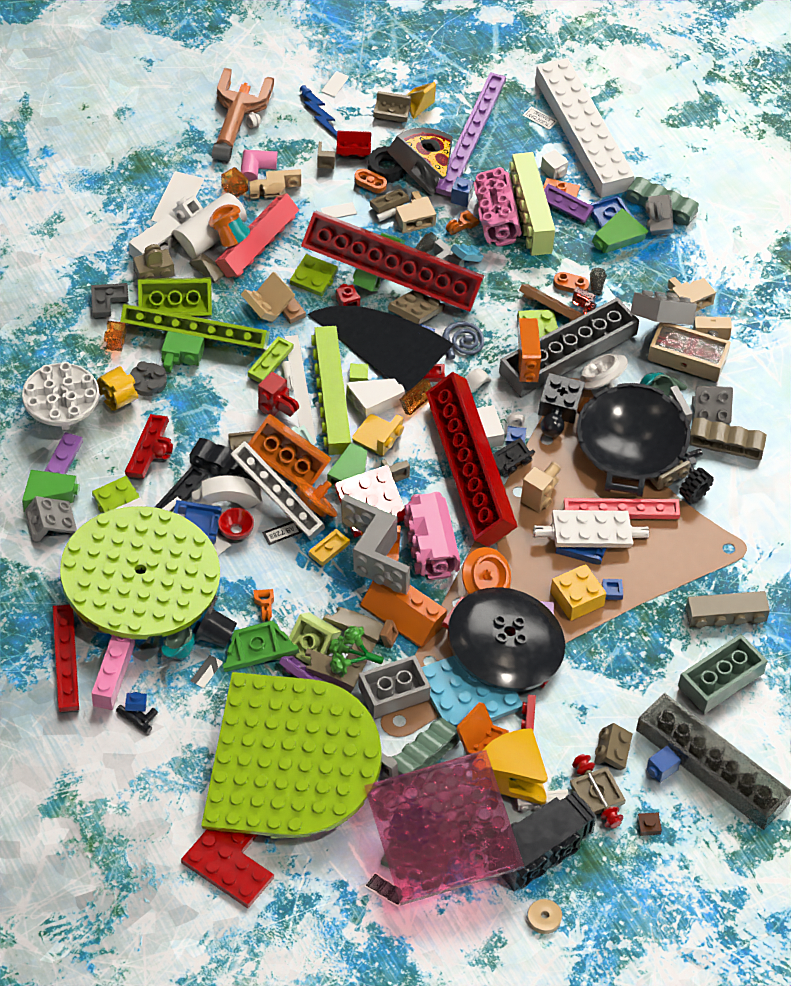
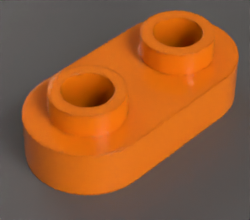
[354,169,387,193]
[553,272,589,295]

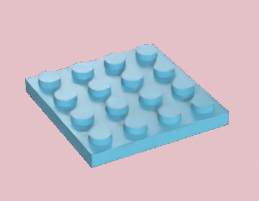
[421,655,523,727]

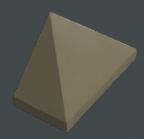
[189,253,225,283]

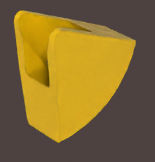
[472,728,548,805]

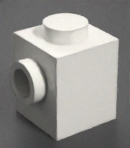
[540,149,568,180]

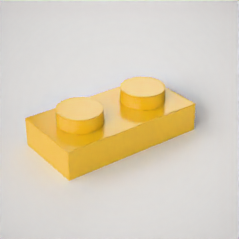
[309,529,350,567]

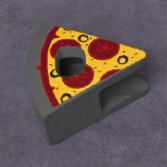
[387,127,453,195]

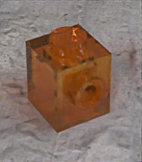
[221,167,248,198]

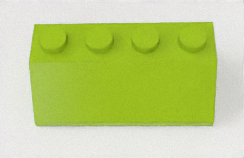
[138,277,212,316]

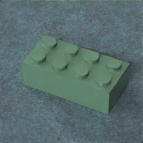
[678,634,768,714]

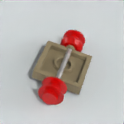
[570,754,626,829]

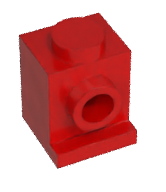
[336,284,361,306]

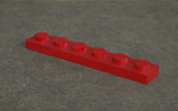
[53,604,80,712]

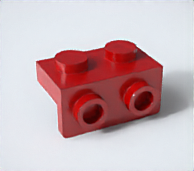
[336,130,372,157]

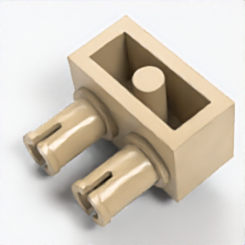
[520,462,561,513]

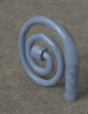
[442,321,484,360]

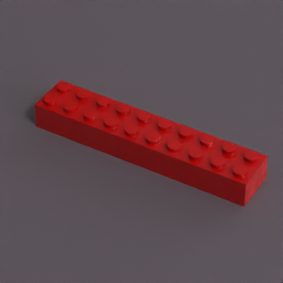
[301,210,484,312]
[425,372,518,547]

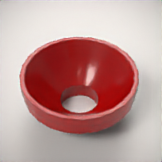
[218,508,254,540]

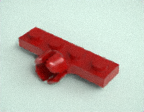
[125,414,173,479]

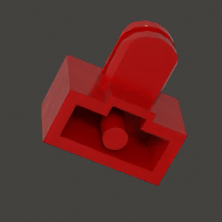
[258,371,299,417]

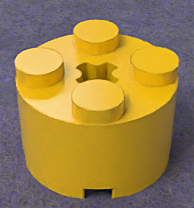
[96,366,139,411]

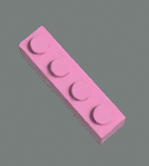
[92,635,135,710]

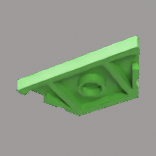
[223,621,300,672]

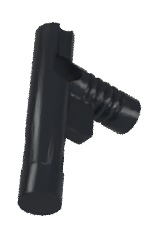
[682,449,703,474]
[116,705,158,734]

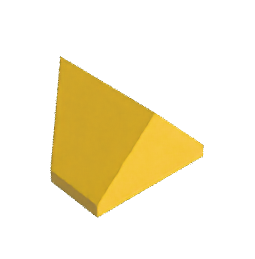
[406,82,436,119]

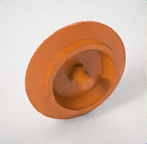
[295,477,338,517]
[462,547,511,594]

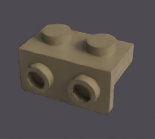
[373,91,411,123]
[649,460,691,490]
[594,723,633,770]

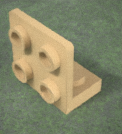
[241,272,295,322]

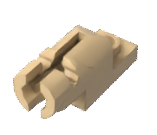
[249,169,302,200]

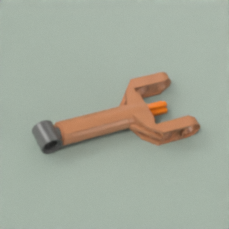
[212,68,274,162]

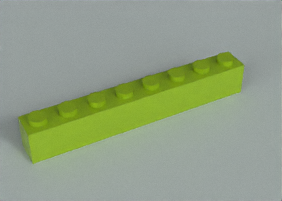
[120,304,270,350]
[311,326,351,455]

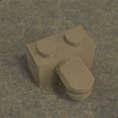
[133,244,175,279]

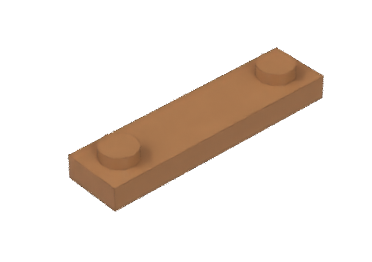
[519,284,584,322]

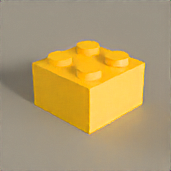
[550,564,606,621]

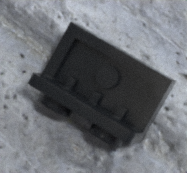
[493,438,535,476]

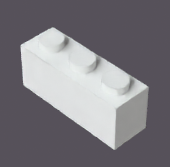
[129,215,181,257]

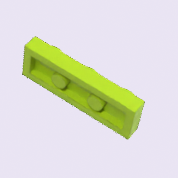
[247,336,294,383]

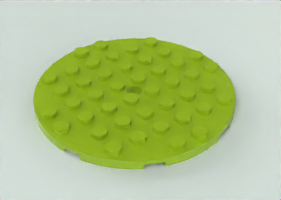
[60,506,220,639]

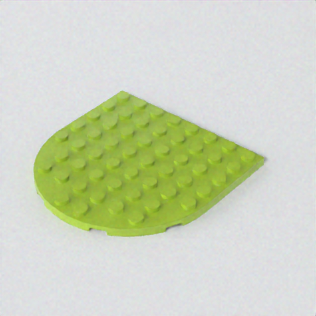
[201,672,382,838]

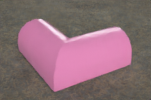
[240,150,278,181]

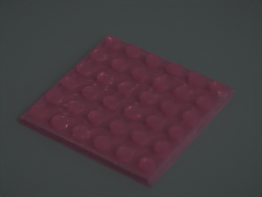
[365,750,524,906]

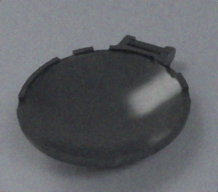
[577,383,691,497]

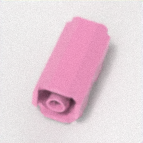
[474,167,522,247]
[404,492,461,580]

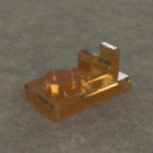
[399,379,432,415]

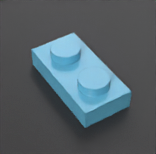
[450,244,484,262]

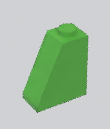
[592,208,648,253]
[327,443,367,489]
[22,470,80,512]

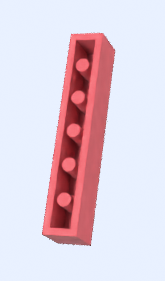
[215,193,299,278]

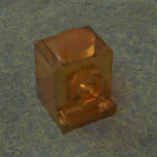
[104,320,126,352]

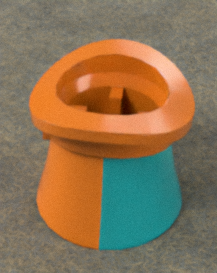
[209,204,250,247]

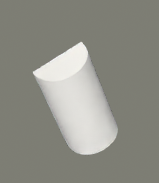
[172,193,247,259]

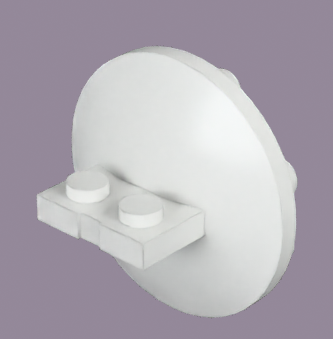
[22,362,99,430]

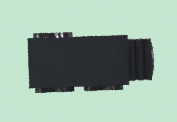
[488,791,596,891]

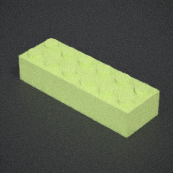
[509,152,555,256]

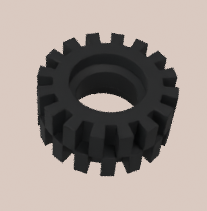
[679,467,714,504]

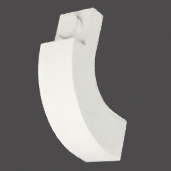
[192,476,262,509]

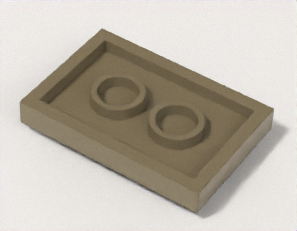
[388,290,445,324]

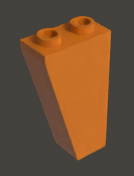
[518,318,541,382]

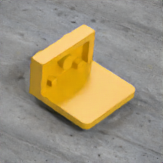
[352,414,404,456]

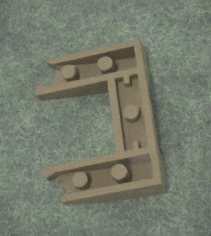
[305,607,384,693]

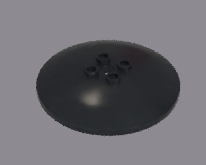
[448,587,565,691]

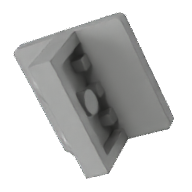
[692,386,733,423]

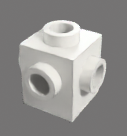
[172,195,203,224]

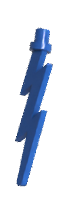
[300,85,337,137]

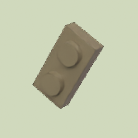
[370,189,409,214]

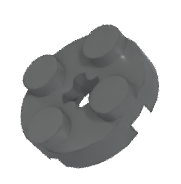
[130,361,167,396]

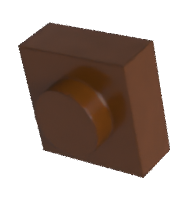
[637,812,662,836]

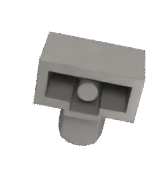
[646,195,674,235]

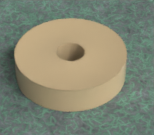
[527,899,562,934]

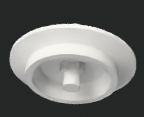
[579,354,628,389]

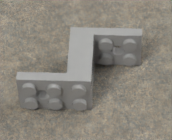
[341,494,410,595]

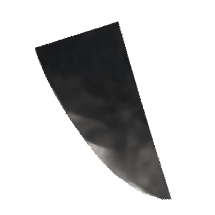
[308,306,454,392]

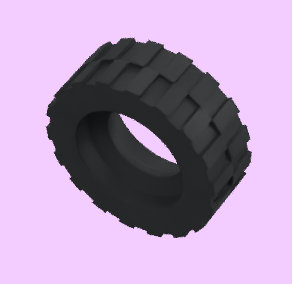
[368,146,406,183]

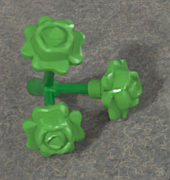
[329,626,384,677]

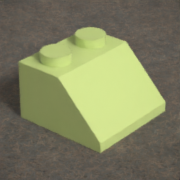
[289,612,342,665]

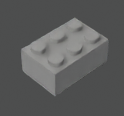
[630,290,697,325]
[358,655,431,719]

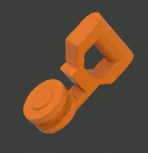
[446,210,480,235]
[253,589,274,622]

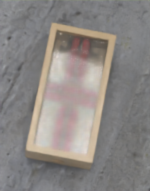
[648,322,731,382]

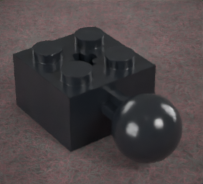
[538,373,585,437]

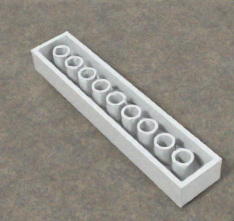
[535,58,635,198]

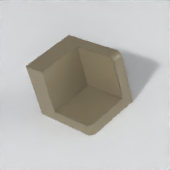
[317,141,336,169]

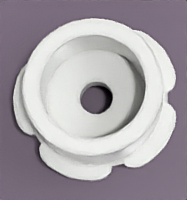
[246,112,261,129]
[506,412,525,427]

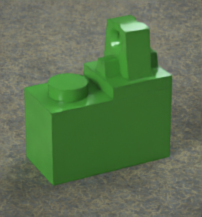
[161,331,204,373]

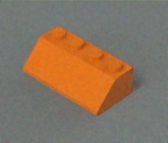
[248,414,332,485]
[360,580,447,649]

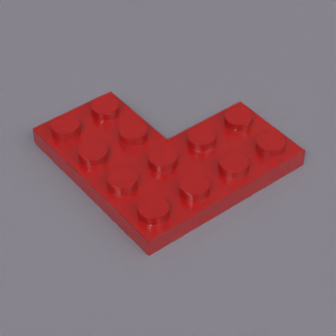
[181,829,274,908]

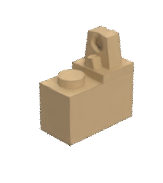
[395,191,436,234]
[668,277,716,311]

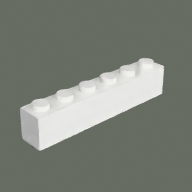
[231,441,325,541]

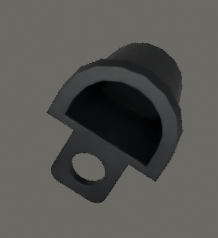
[194,595,237,648]

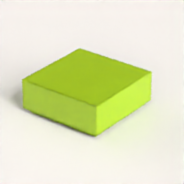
[349,363,368,382]

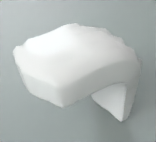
[465,368,491,393]

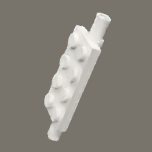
[533,510,649,548]

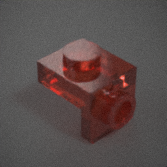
[572,287,597,314]

